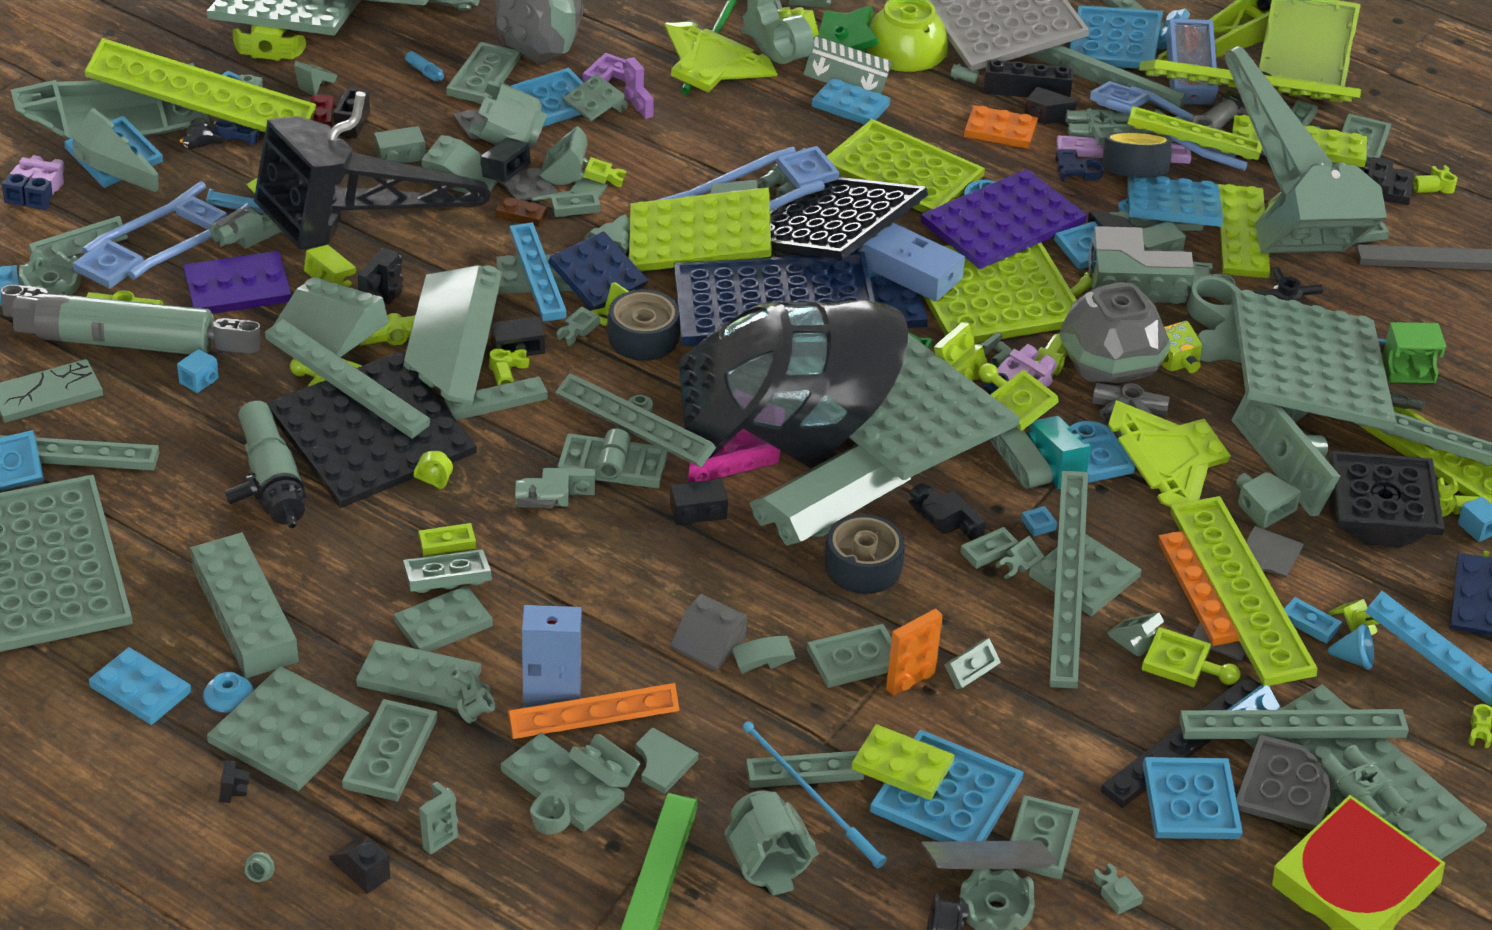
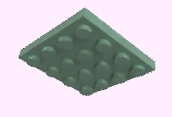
[207,666,370,791]

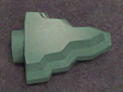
[584,215,630,254]

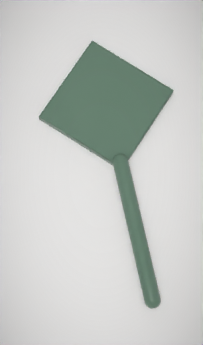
[531,177,608,202]

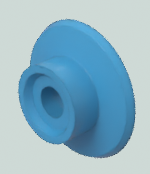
[203,672,254,713]

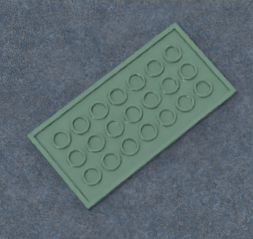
[1243,684,1487,860]

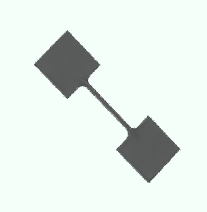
[453,110,559,201]
[1192,526,1304,661]

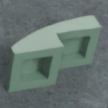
[732,636,796,674]

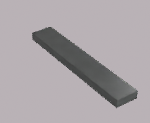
[1356,244,1492,270]

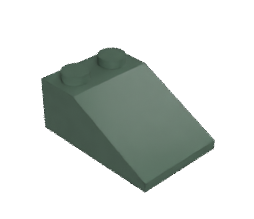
[422,135,498,194]

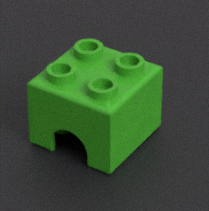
[1382,322,1446,383]

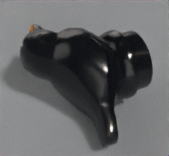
[180,118,223,149]

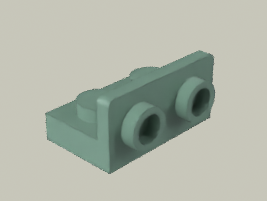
[568,734,640,788]
[419,782,458,855]

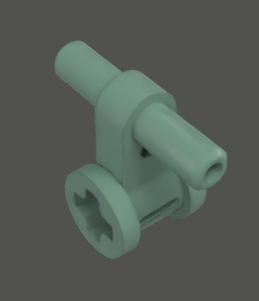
[450,668,495,723]

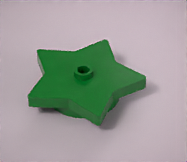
[813,5,879,52]

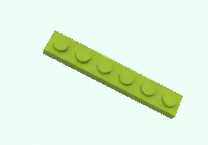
[1128,106,1262,160]

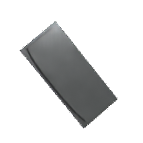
[921,841,1057,869]

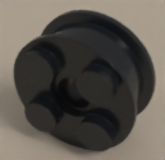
[926,893,969,930]

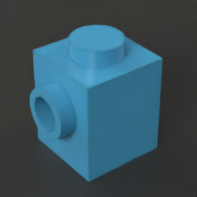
[177,349,219,393]
[1458,496,1492,542]

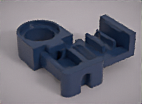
[214,120,261,145]
[1055,150,1104,182]

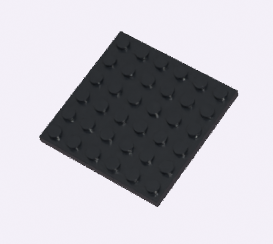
[770,177,928,261]
[267,351,477,508]

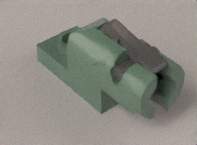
[210,207,282,249]
[515,468,595,509]

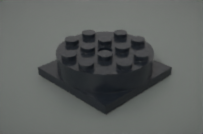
[1329,451,1444,548]

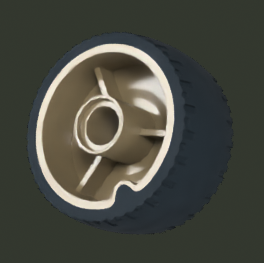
[607,289,680,361]
[825,514,905,594]

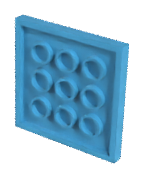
[1070,5,1163,69]
[1127,176,1223,227]
[870,729,1024,842]

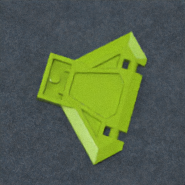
[664,22,777,93]
[1108,400,1231,507]

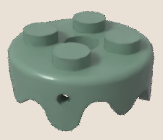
[19,250,82,295]
[960,869,1035,930]

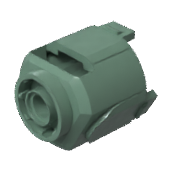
[469,80,547,149]
[724,791,819,896]

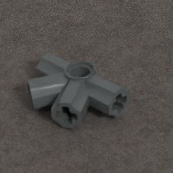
[1092,383,1170,427]

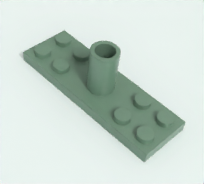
[1231,393,1340,516]

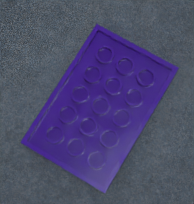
[920,169,1087,269]

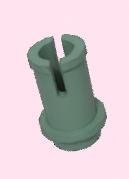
[950,63,979,84]

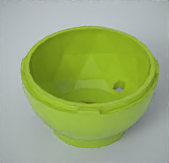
[866,0,949,72]

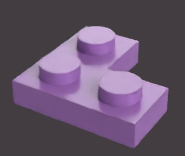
[583,53,643,82]
[624,57,654,119]

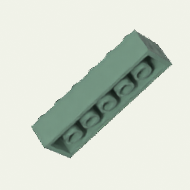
[190,533,299,678]

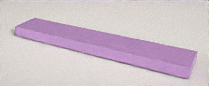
[1056,136,1191,164]

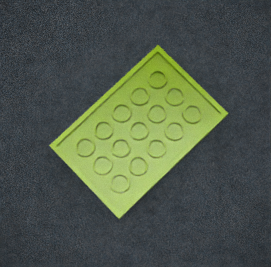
[826,119,985,213]
[629,187,771,271]

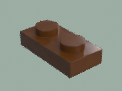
[496,197,547,227]

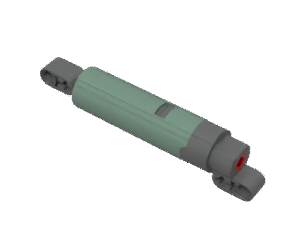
[1,285,260,354]

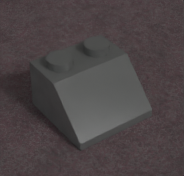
[670,594,747,671]

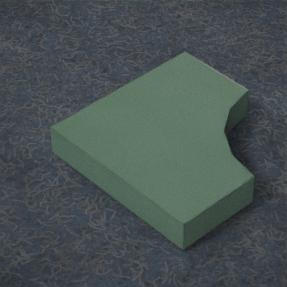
[635,727,699,794]

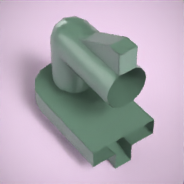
[977,332,1012,367]

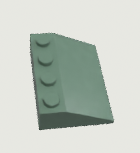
[273,277,389,357]

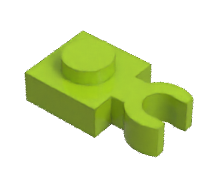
[583,157,626,187]

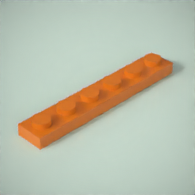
[1158,531,1239,646]
[508,683,680,739]

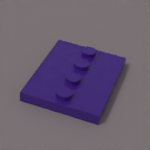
[183,251,291,314]

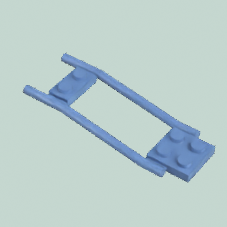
[1090,81,1266,171]
[654,146,839,211]
[73,181,251,289]

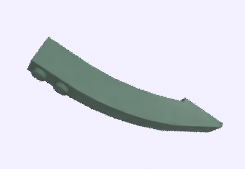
[11,63,210,140]
[403,265,502,406]

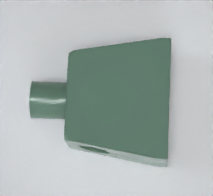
[1236,472,1301,529]

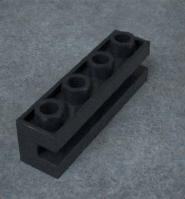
[983,59,1073,98]

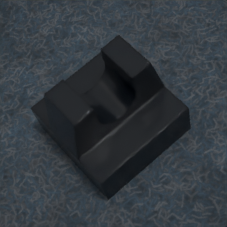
[219,760,250,803]

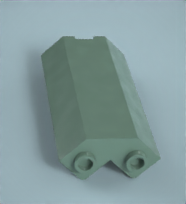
[749,444,911,546]

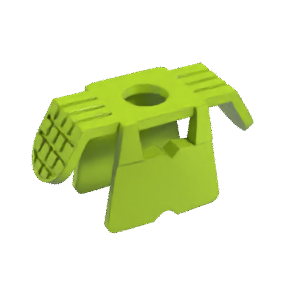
[233,25,306,61]

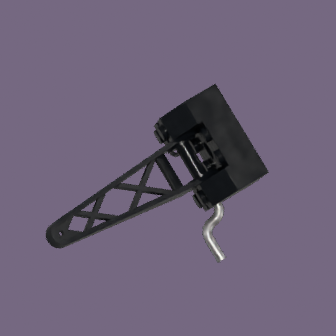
[254,92,490,249]

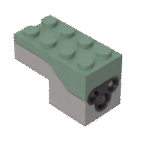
[1088,226,1194,304]

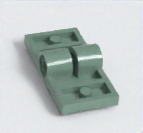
[557,429,668,489]

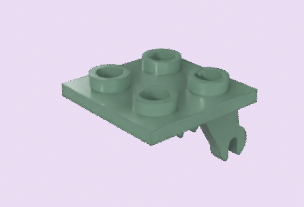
[563,74,628,121]

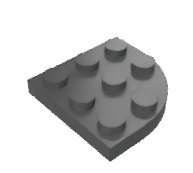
[1236,734,1330,830]

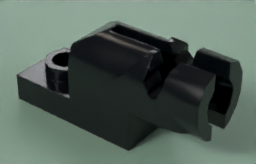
[909,483,986,540]

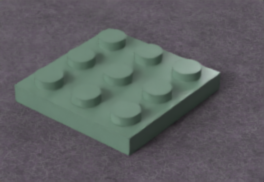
[1029,534,1142,617]

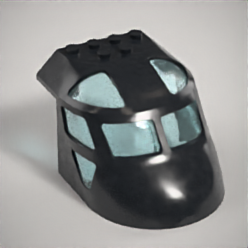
[679,299,908,468]

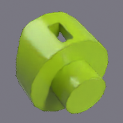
[414,451,453,489]

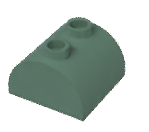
[540,126,588,185]

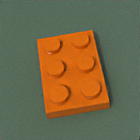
[964,105,1038,149]
[886,608,943,696]

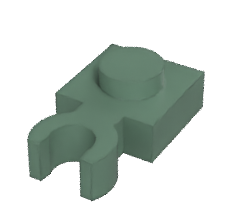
[556,306,600,346]
[996,536,1044,579]
[1093,863,1143,915]

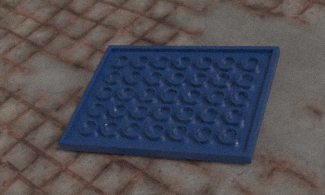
[674,252,875,346]

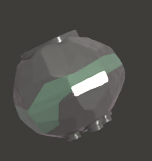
[494,0,584,65]
[1060,282,1171,385]

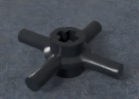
[1253,267,1323,301]

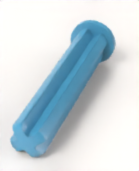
[206,189,265,215]

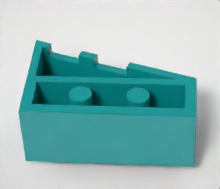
[1026,416,1091,489]

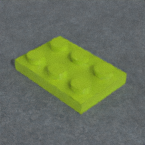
[852,724,954,800]

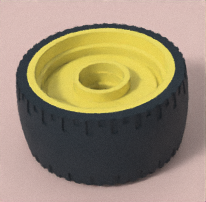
[1103,132,1171,177]

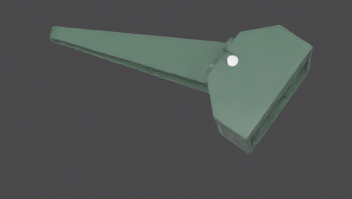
[1225,46,1387,253]

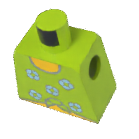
[1161,321,1202,373]

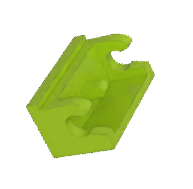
[304,245,356,287]

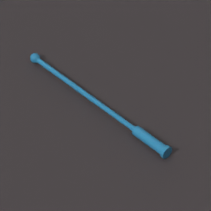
[743,721,887,869]

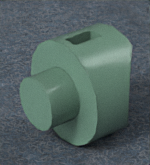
[530,789,571,834]

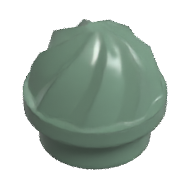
[245,852,275,882]

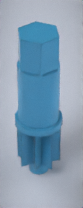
[405,51,444,82]

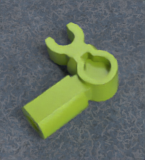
[1413,165,1458,194]
[489,349,529,386]
[1437,478,1480,516]
[1469,704,1492,748]

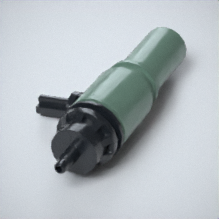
[224,401,306,528]

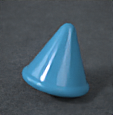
[1328,624,1374,670]

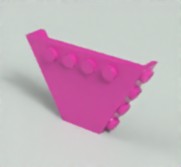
[687,381,784,483]

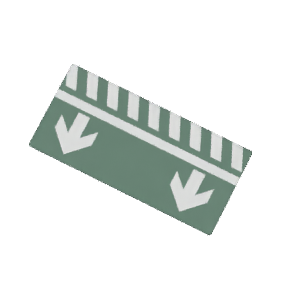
[803,36,892,94]

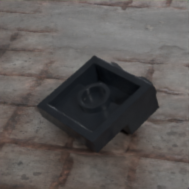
[1364,157,1414,205]
[358,248,403,304]

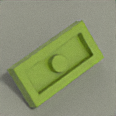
[419,523,476,556]

